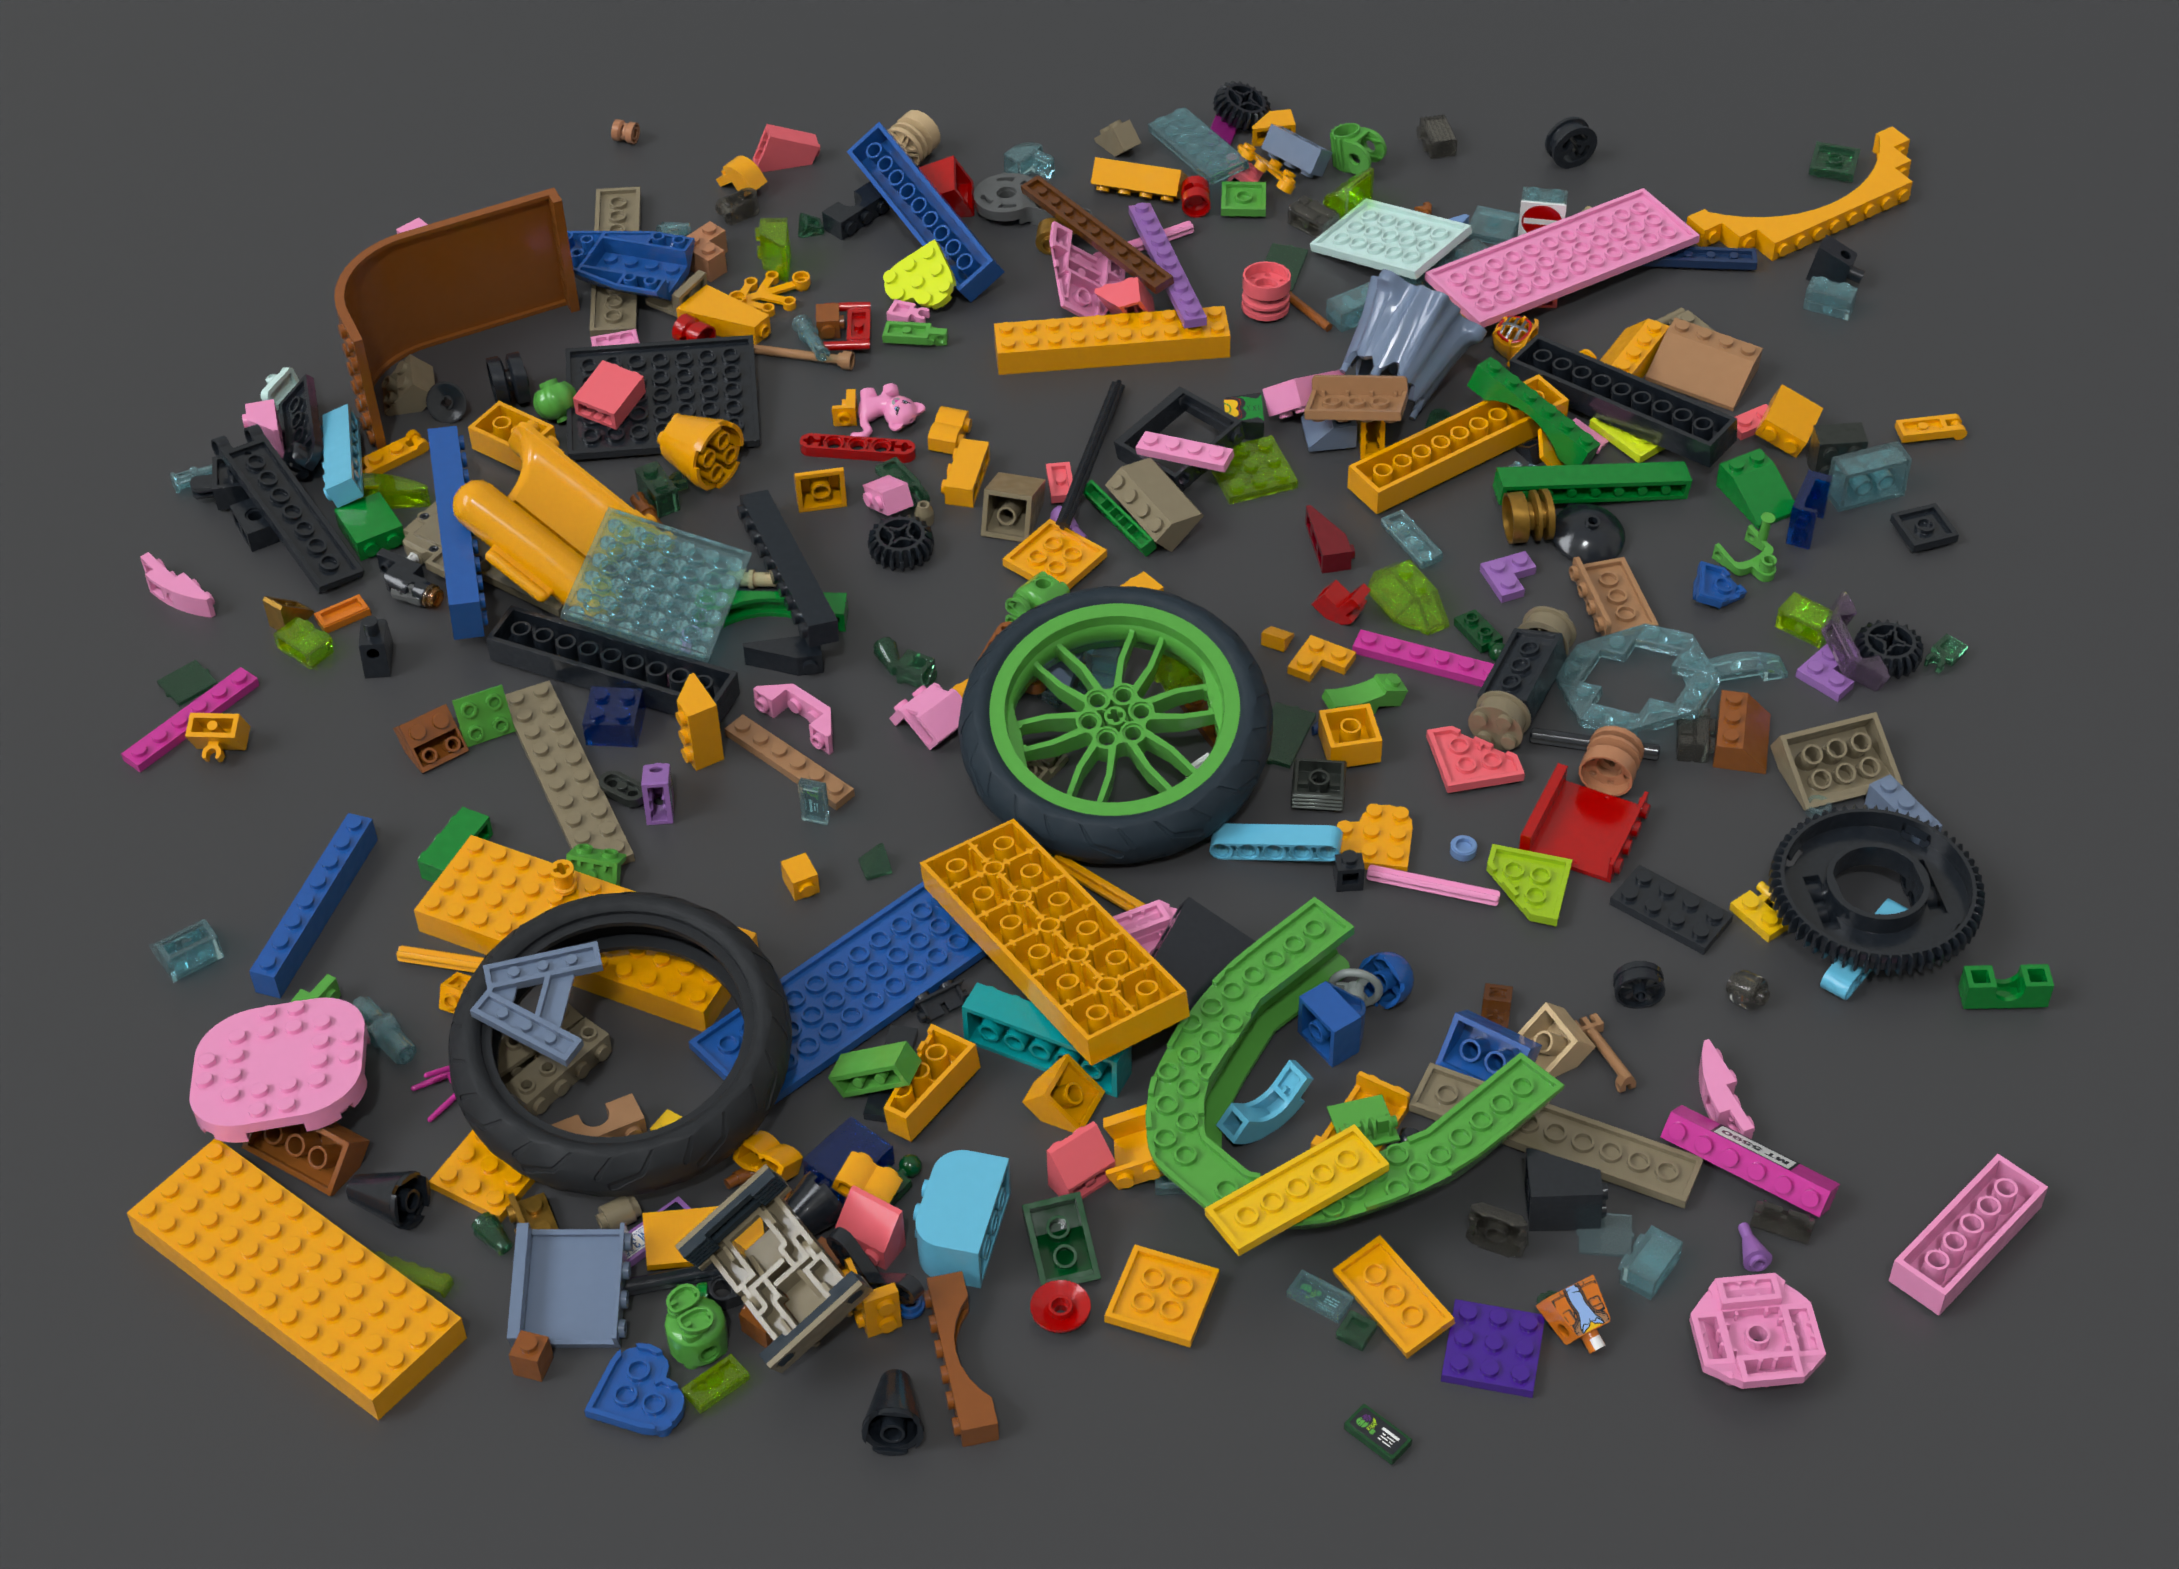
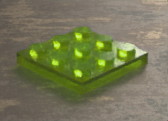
[1211,435,1298,504]

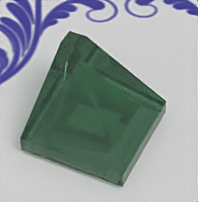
[798,213,824,238]
[858,843,892,880]

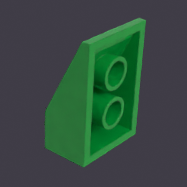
[1716,448,1799,529]

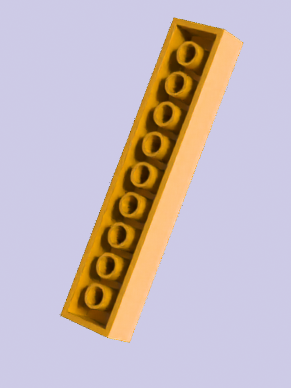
[994,306,1231,375]
[1347,374,1569,514]

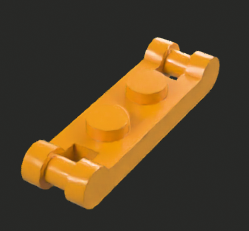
[362,429,430,483]

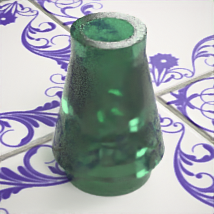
[873,637,904,675]
[471,1212,513,1256]

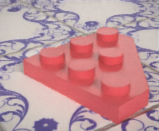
[1426,726,1525,793]

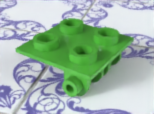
[452,684,515,747]
[1327,1094,1400,1147]

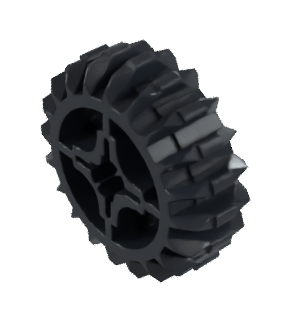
[1213,81,1271,132]
[867,514,934,572]
[1853,619,1924,680]

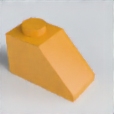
[1252,109,1296,147]

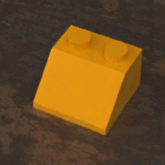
[794,467,847,513]

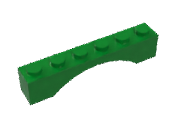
[1467,357,1601,465]
[693,590,849,632]

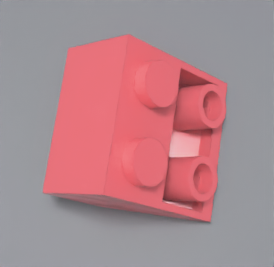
[1094,277,1155,314]
[1046,1121,1115,1199]

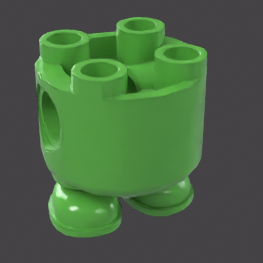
[1005,571,1070,622]
[664,1283,729,1369]

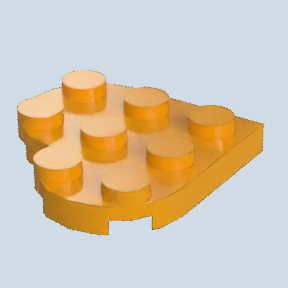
[1337,804,1413,872]

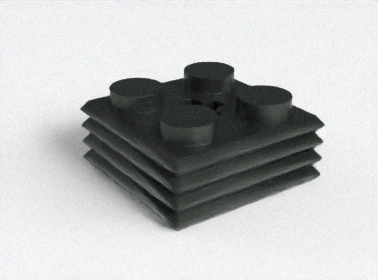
[1291,758,1347,812]

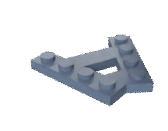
[470,941,603,1067]

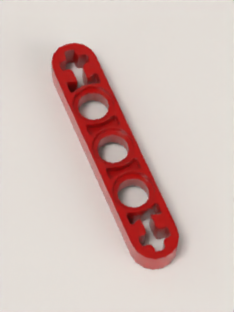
[800,433,916,463]

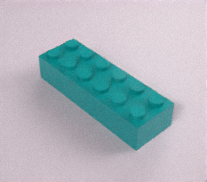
[962,982,1132,1098]

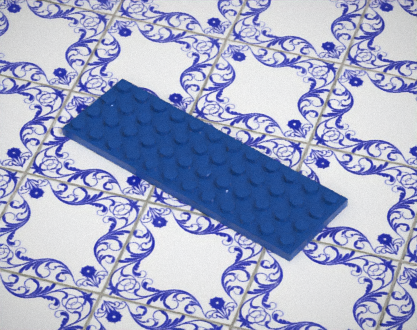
[688,882,987,1104]

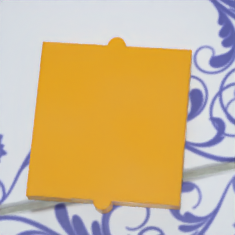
[1538,428,1564,466]

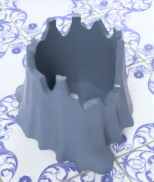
[1339,269,1487,420]

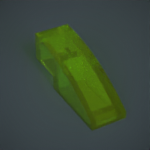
[358,473,431,509]

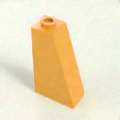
[676,284,771,345]
[1356,420,1385,459]

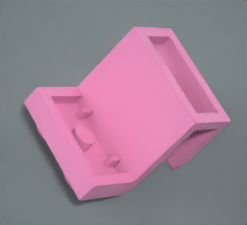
[889,682,962,750]

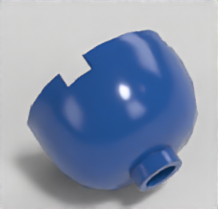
[1359,951,1414,1009]

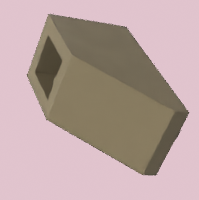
[1094,119,1141,157]

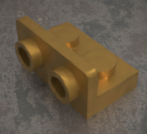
[506,1192,558,1235]

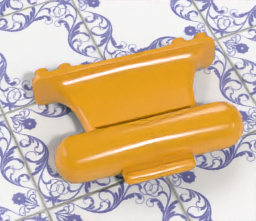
[453,420,677,626]

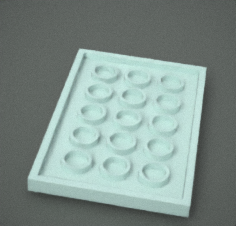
[1310,198,1472,280]

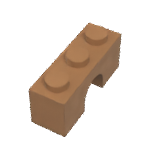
[552,1093,647,1137]

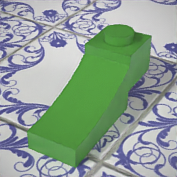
[1322,673,1408,714]

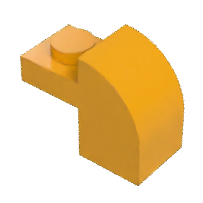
[716,156,768,197]

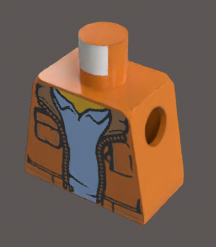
[1536,1275,1610,1354]

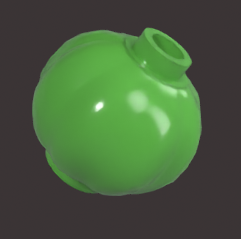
[533,378,577,424]

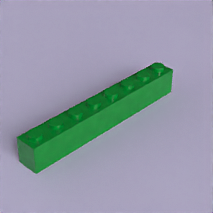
[1492,461,1692,505]

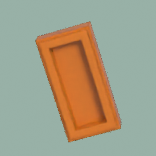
[314,594,371,634]

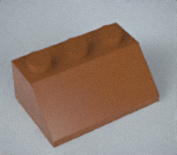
[1713,690,1771,774]

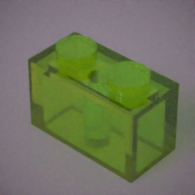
[1775,592,1839,648]

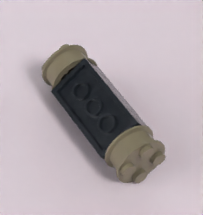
[1468,606,1577,750]

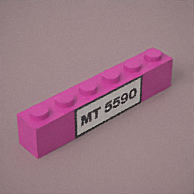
[1660,1105,1840,1217]

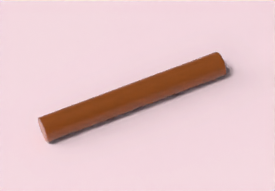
[1289,291,1333,332]

